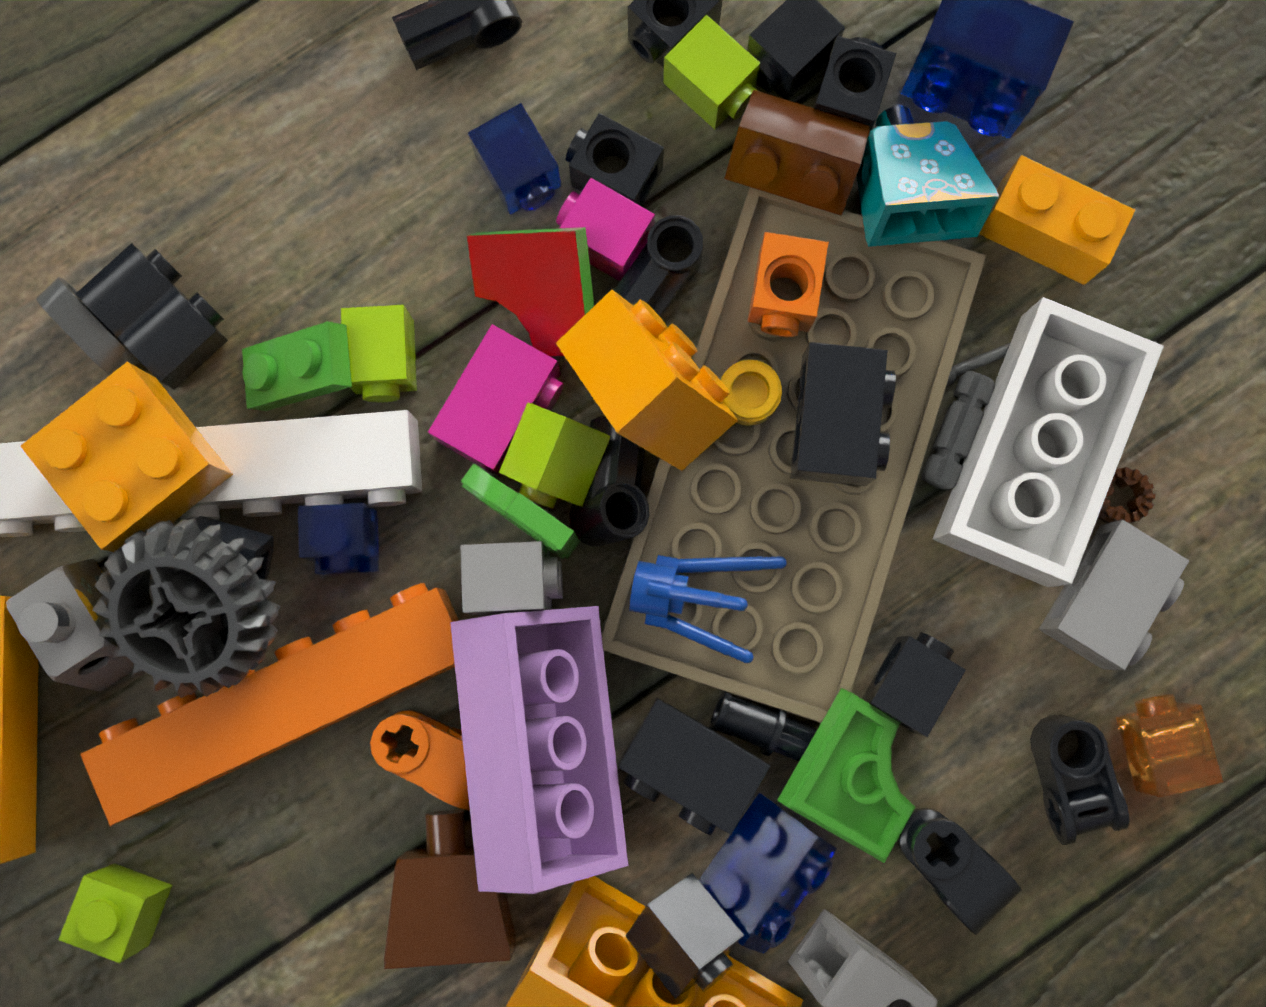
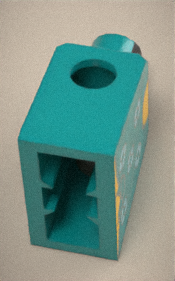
[857,105,999,247]

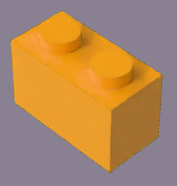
[979,155,1135,285]

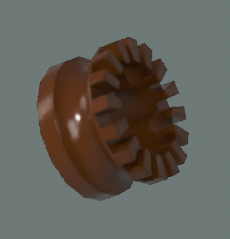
[1098,467,1156,524]

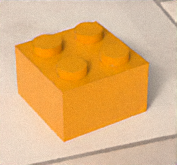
[556,290,738,471]
[20,362,233,552]

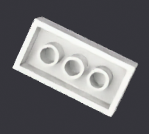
[932,297,1164,587]

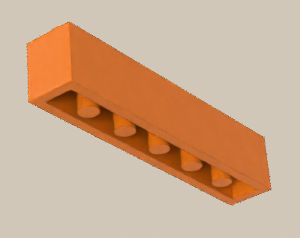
[80,583,459,826]

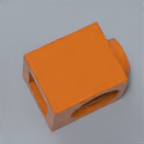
[748,232,829,337]

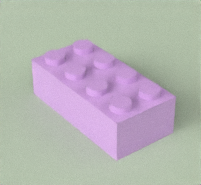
[450,606,628,894]

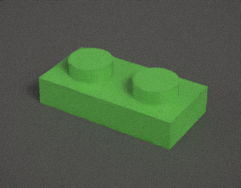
[242,321,352,411]

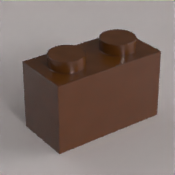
[724,90,871,216]

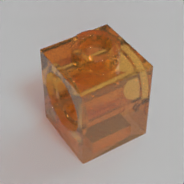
[1116,694,1223,798]

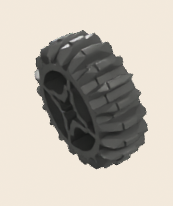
[92,518,281,698]

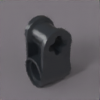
[1030,714,1130,845]
[898,808,1022,935]

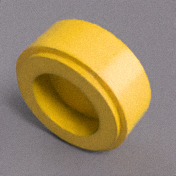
[721,360,782,426]

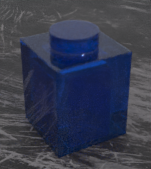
[468,103,562,215]

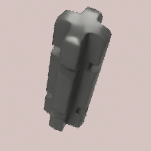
[921,371,995,490]

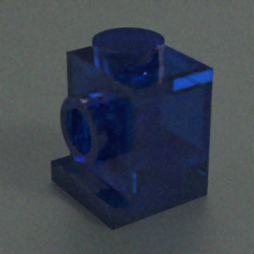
[298,503,379,575]

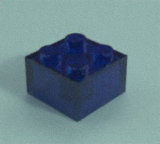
[900,0,1074,139]

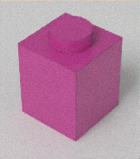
[556,178,655,281]

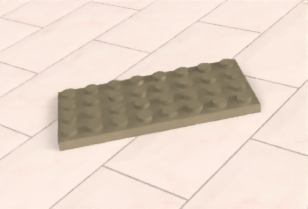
[602,187,986,723]

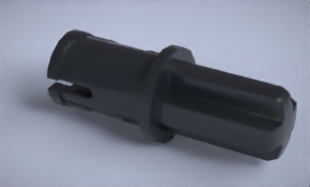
[710,691,818,761]

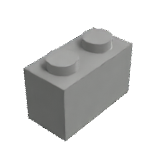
[1039,519,1189,670]
[460,541,563,616]

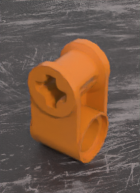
[370,710,470,811]

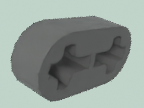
[36,277,140,375]

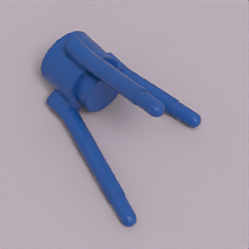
[629,555,787,664]

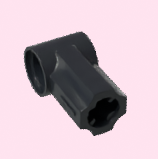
[392,0,523,70]
[614,215,703,318]
[569,416,650,546]

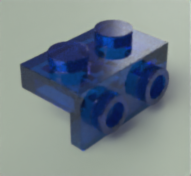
[699,793,837,954]

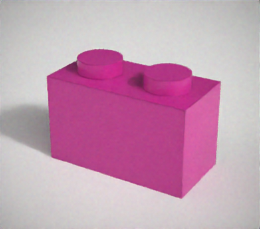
[428,324,564,478]

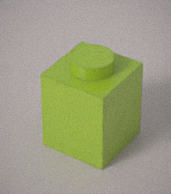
[663,14,760,130]
[341,305,417,402]
[499,402,611,509]
[58,863,172,963]

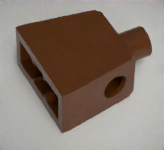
[384,810,516,969]

